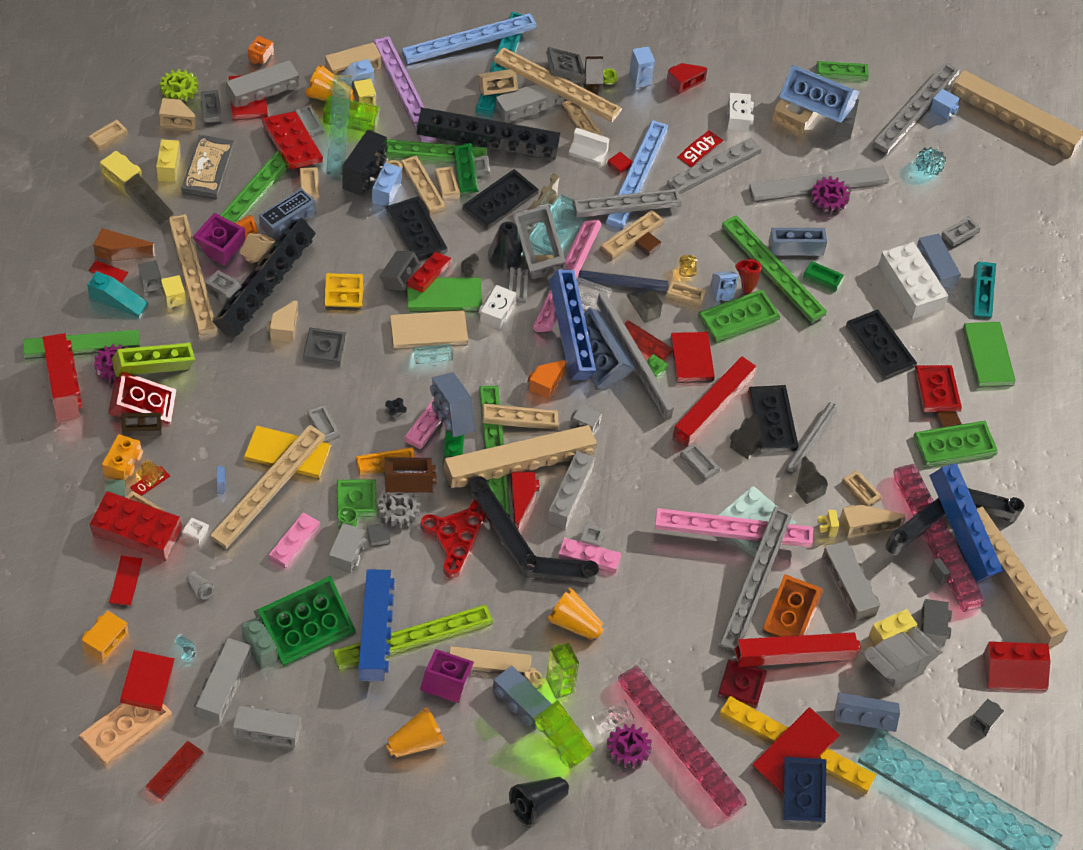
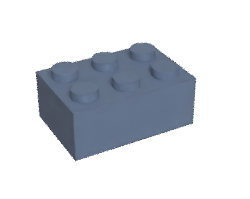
[430,372,475,437]

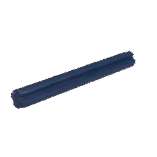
[578,270,669,292]

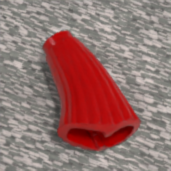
[735,259,762,295]

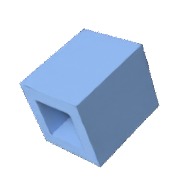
[930,89,960,120]

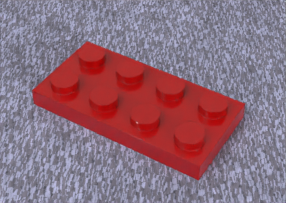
[262,111,323,170]

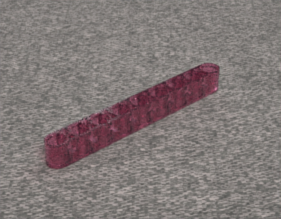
[894,464,984,612]
[618,666,747,816]

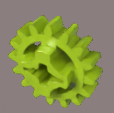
[160,69,199,102]

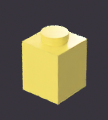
[354,79,376,109]
[161,275,186,307]

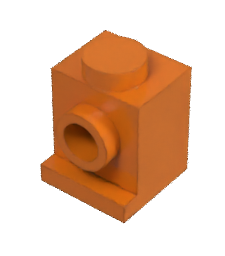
[248,36,274,64]

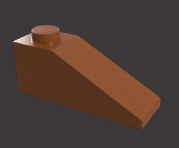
[93,228,155,261]

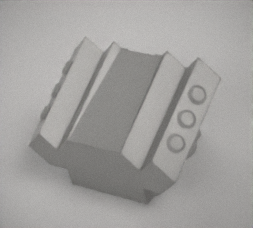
[861,627,943,687]

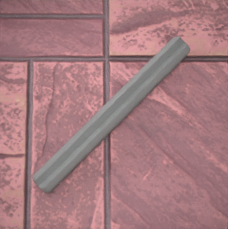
[786,402,837,473]

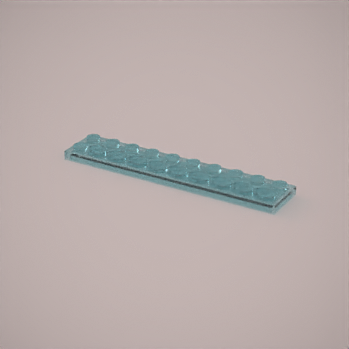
[858,729,1063,850]

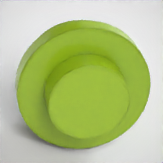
[603,68,618,85]

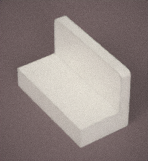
[568,128,610,164]

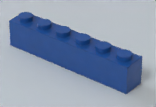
[549,269,596,380]
[929,463,1003,583]
[359,569,395,681]

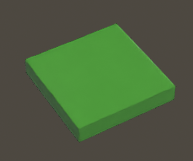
[337,479,377,516]

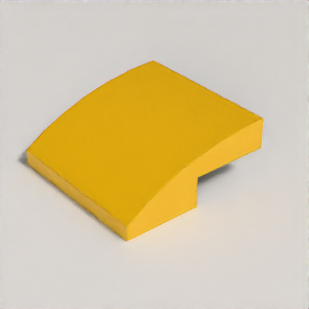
[325,273,363,308]

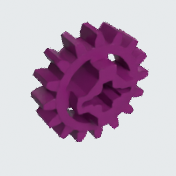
[811,176,851,213]
[94,344,129,382]
[606,724,652,768]

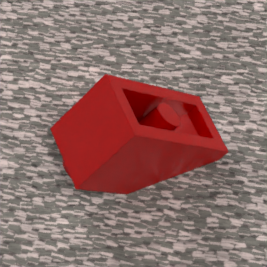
[666,63,708,94]

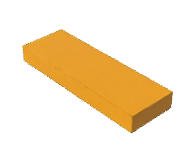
[356,447,415,476]

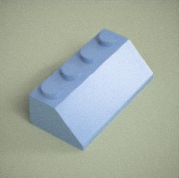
[779,65,860,123]

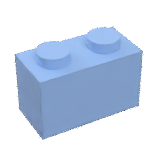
[629,46,655,88]
[372,163,402,206]

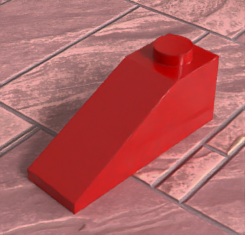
[511,472,540,531]

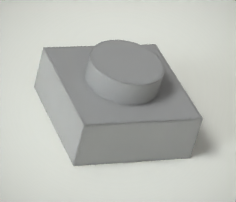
[474,155,490,177]
[581,524,605,547]

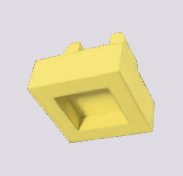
[817,510,839,537]

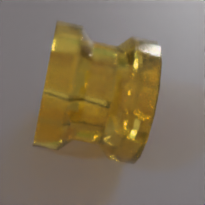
[679,255,697,277]

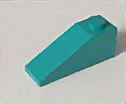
[973,261,996,317]
[87,271,148,317]

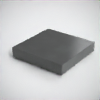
[303,327,347,366]

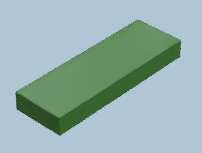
[816,61,869,81]

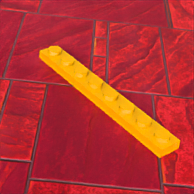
[720,696,877,794]

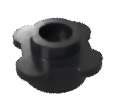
[385,398,407,417]

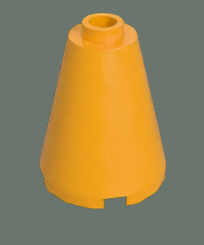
[305,64,356,107]
[546,587,604,640]
[386,707,446,758]

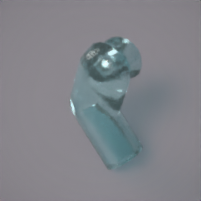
[175,634,196,662]

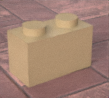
[478,69,518,95]

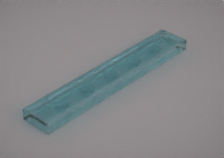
[326,75,352,175]

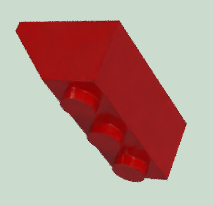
[983,641,1051,691]

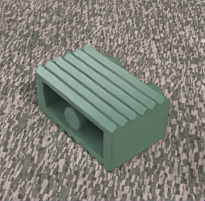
[241,617,278,668]

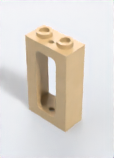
[772,99,818,135]

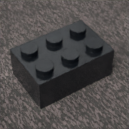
[342,129,388,197]

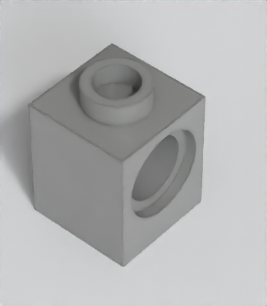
[570,404,602,435]

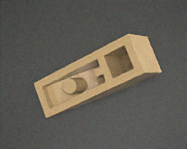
[840,505,906,538]

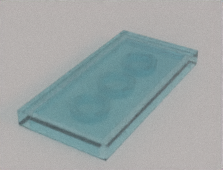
[529,194,590,258]

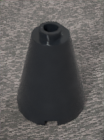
[488,222,524,270]
[509,777,569,825]

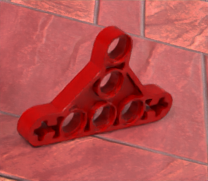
[421,499,486,579]

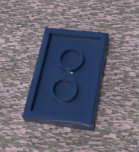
[783,757,826,823]

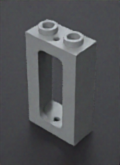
[513,204,567,279]

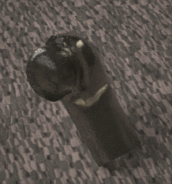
[461,253,479,277]

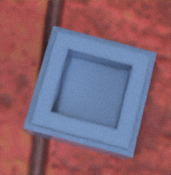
[217,466,225,493]

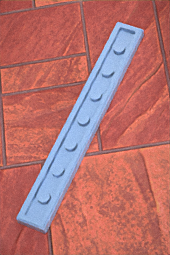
[402,13,537,64]
[606,120,669,229]

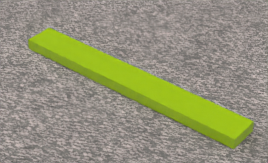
[333,604,493,671]

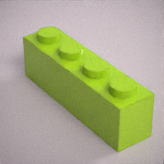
[112,343,195,377]

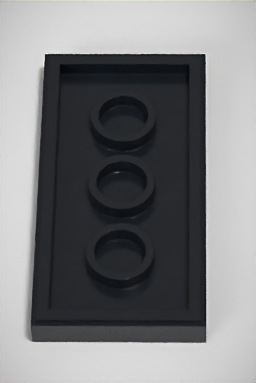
[462,169,539,230]
[385,196,448,261]
[846,309,917,379]
[748,385,799,453]

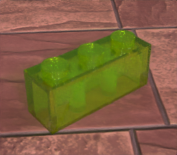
[323,96,380,132]
[546,643,579,699]
[533,700,595,769]

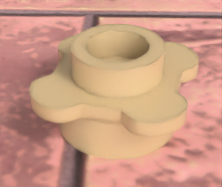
[524,668,544,689]

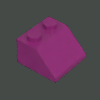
[193,213,245,266]
[420,649,474,703]

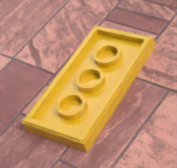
[244,425,331,479]

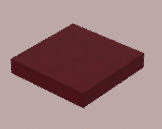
[717,659,767,708]

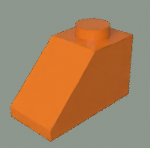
[527,360,567,399]

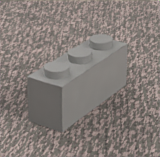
[233,705,301,748]

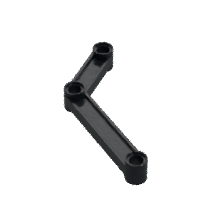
[470,476,599,585]
[885,487,1025,555]

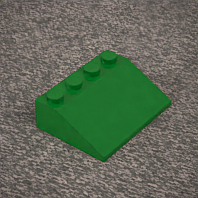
[253,576,356,665]

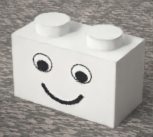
[727,93,754,132]
[479,285,517,330]

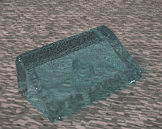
[413,344,453,364]

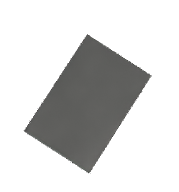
[546,47,586,83]

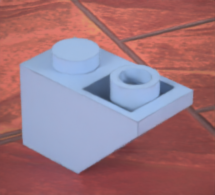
[711,271,738,301]

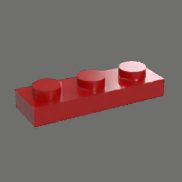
[407,252,451,293]

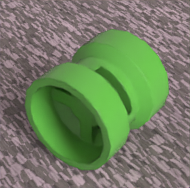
[338,506,358,530]

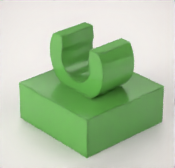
[646,354,668,379]

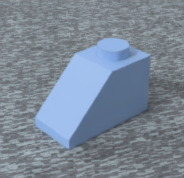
[338,59,374,90]

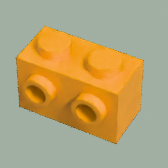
[102,434,143,482]

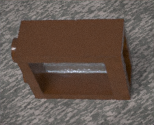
[384,458,437,493]

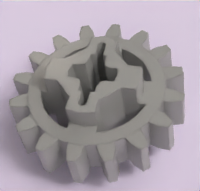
[378,492,421,528]

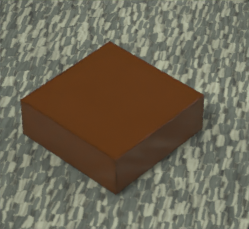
[636,232,661,255]
[936,411,962,428]

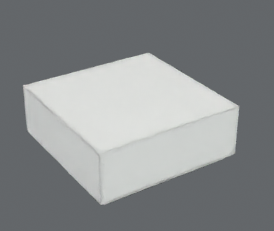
[181,517,209,543]

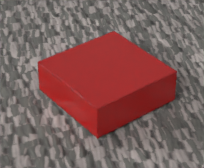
[607,151,633,174]

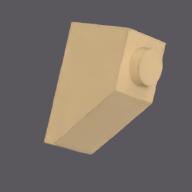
[159,98,196,129]
[239,233,276,263]
[267,301,298,342]

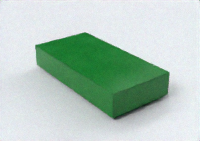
[803,261,844,291]

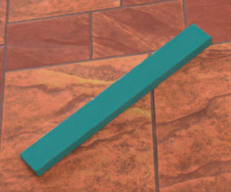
[475,12,524,116]

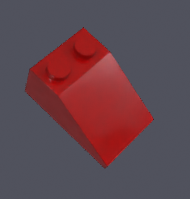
[108,371,176,424]

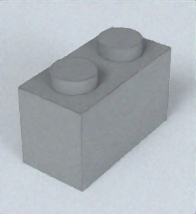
[329,523,368,572]

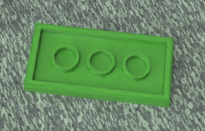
[407,278,482,311]
[698,289,780,343]
[963,321,1016,387]
[913,420,998,467]

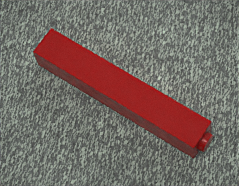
[673,356,757,447]
[734,632,861,667]

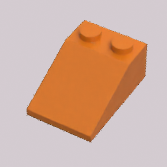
[762,574,823,637]

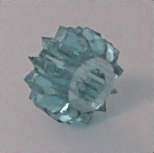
[916,146,946,176]

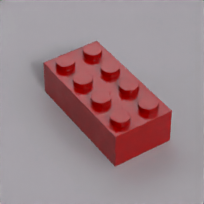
[42,333,83,421]
[90,491,182,561]

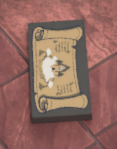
[181,135,234,198]

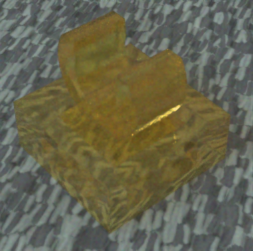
[136,460,165,487]

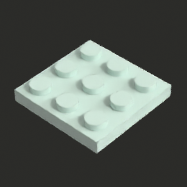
[718,486,796,558]

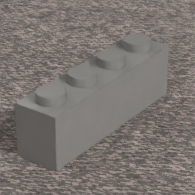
[226,60,299,108]
[495,84,566,123]
[547,451,595,530]
[822,541,880,622]
[194,638,252,724]

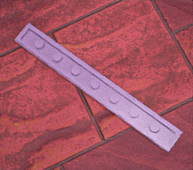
[373,36,438,142]

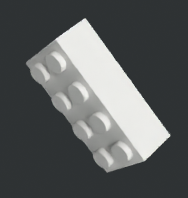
[878,242,948,319]

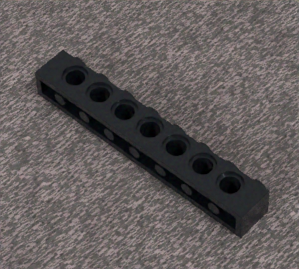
[416,107,560,160]
[213,218,316,337]

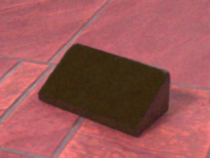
[122,412,162,436]

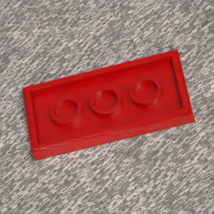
[752,707,840,795]

